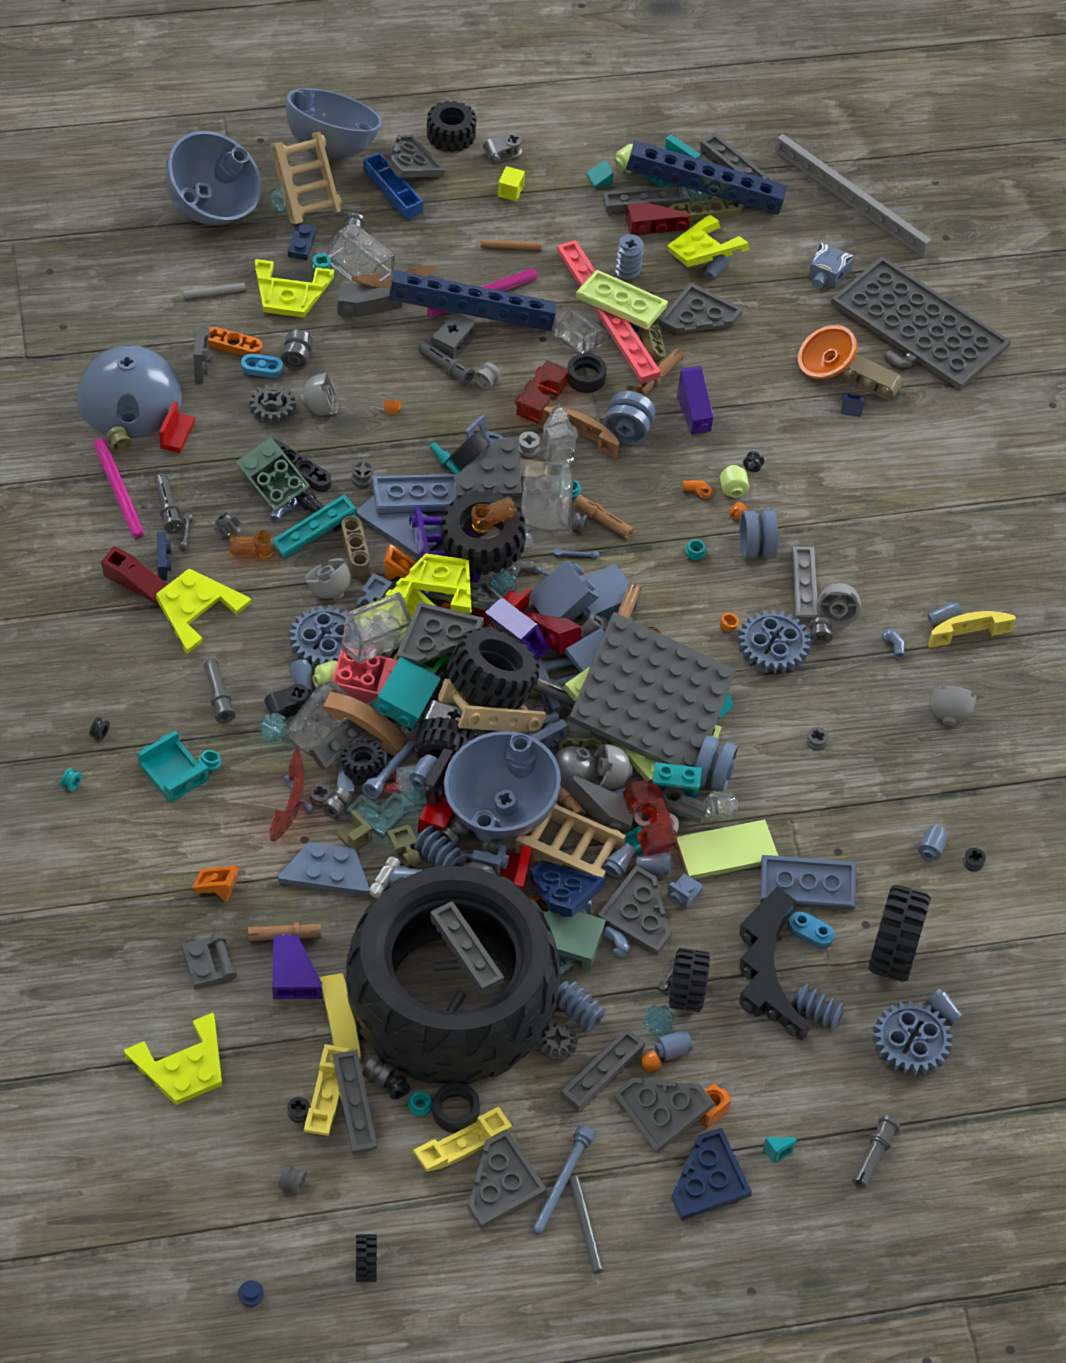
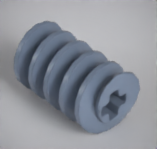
[615,234,644,280]
[415,826,468,867]
[556,981,606,1032]
[791,983,844,1031]

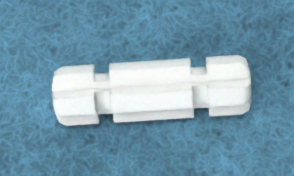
[369,857,400,899]

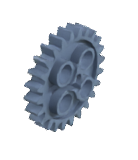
[289,605,362,668]
[738,609,811,674]
[872,1000,953,1076]

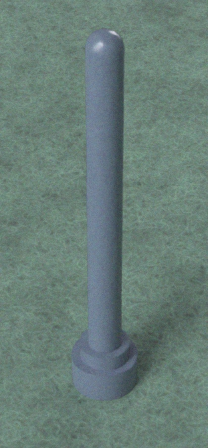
[362,740,417,799]
[533,1125,596,1234]

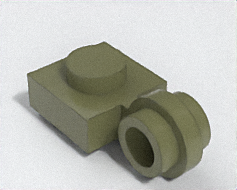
[387,824,421,868]

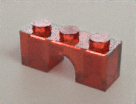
[515,360,569,424]
[622,779,678,856]

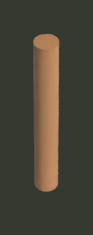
[481,239,542,251]

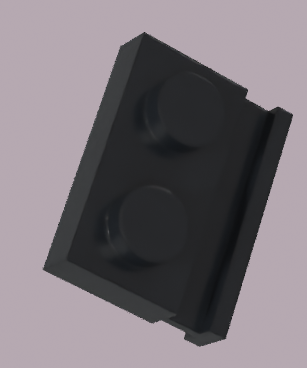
[425,748,453,806]

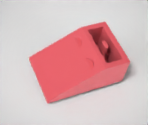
[331,647,398,704]

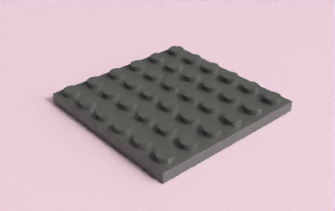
[567,612,736,767]

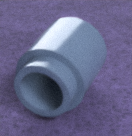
[409,755,438,790]
[918,825,947,861]
[654,1031,693,1061]

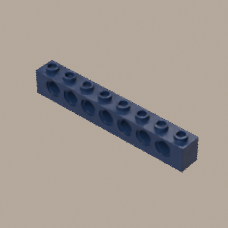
[626,140,787,215]
[389,270,556,331]

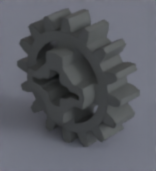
[249,383,296,425]

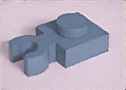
[356,573,393,609]

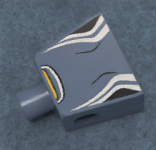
[809,242,855,289]

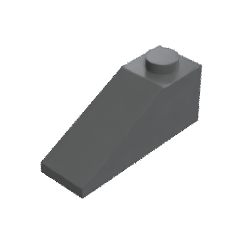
[338,282,403,317]
[566,775,638,834]

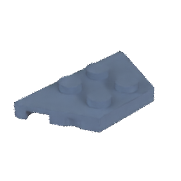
[278,842,369,896]

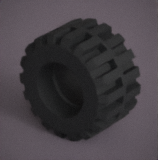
[427,100,476,152]
[414,717,477,759]
[669,947,710,1012]

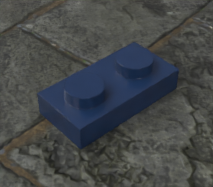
[288,223,317,261]
[157,532,172,580]

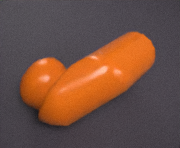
[682,481,712,499]

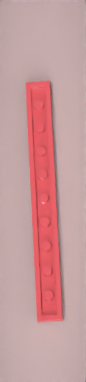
[557,240,661,383]

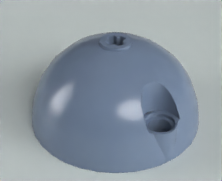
[286,88,382,159]
[165,131,262,226]
[77,344,182,437]
[444,731,561,841]

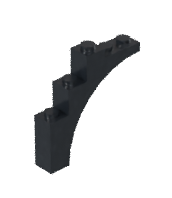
[739,886,809,1041]

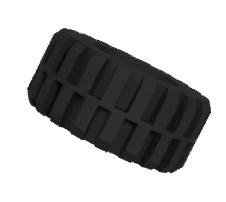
[441,490,526,575]
[447,628,540,709]
[868,885,931,982]

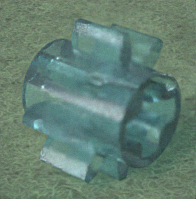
[490,570,517,597]
[259,712,288,742]
[644,1004,674,1036]

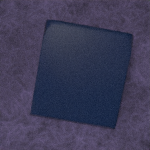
[841,393,864,417]

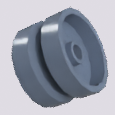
[603,391,656,445]
[739,509,778,558]
[695,735,738,793]

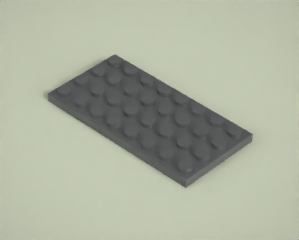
[831,256,1011,390]

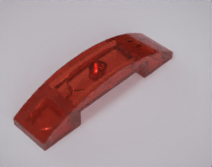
[270,749,304,842]

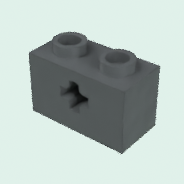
[431,313,476,359]

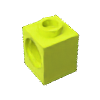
[498,166,525,201]

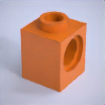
[699,1083,731,1128]

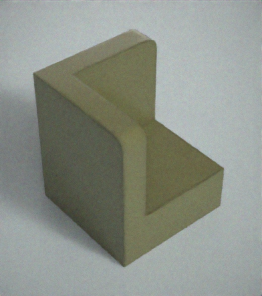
[337,810,372,851]

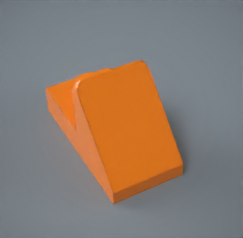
[384,544,417,581]
[192,865,239,902]

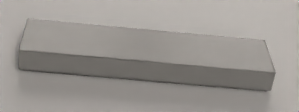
[791,546,818,621]

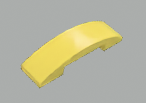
[928,611,1016,648]
[319,973,361,1061]
[304,1044,349,1136]
[413,1107,512,1172]

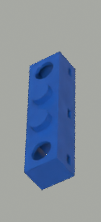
[363,152,423,220]

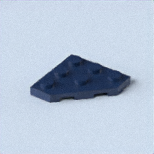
[530,860,605,918]
[671,1127,752,1220]

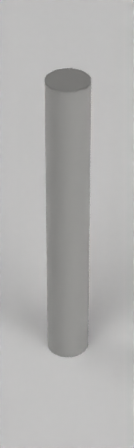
[183,283,245,299]

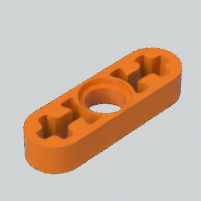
[208,327,263,356]

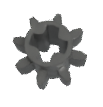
[214,512,242,539]

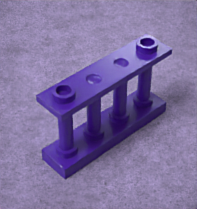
[409,506,481,582]

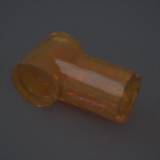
[471,497,516,533]
[230,530,275,559]

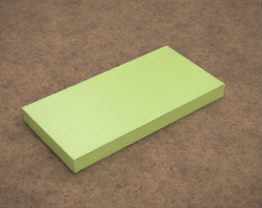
[575,270,668,329]
[675,820,778,879]

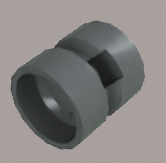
[281,329,313,370]

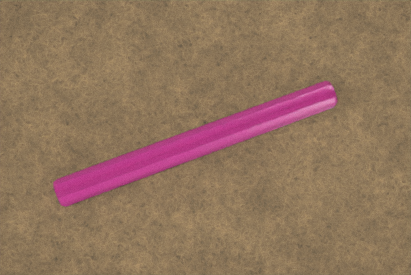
[427,268,537,318]
[94,438,144,539]

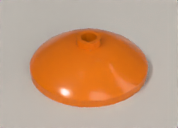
[798,325,858,379]

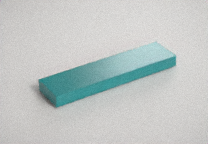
[271,494,357,559]

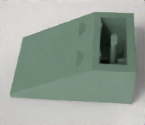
[236,437,310,512]

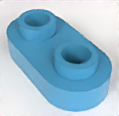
[241,354,283,378]
[788,912,834,948]

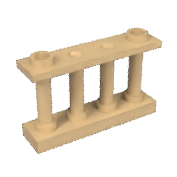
[270,132,342,224]
[438,679,547,733]
[515,804,626,878]

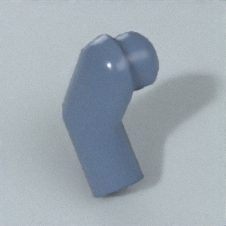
[602,926,630,958]

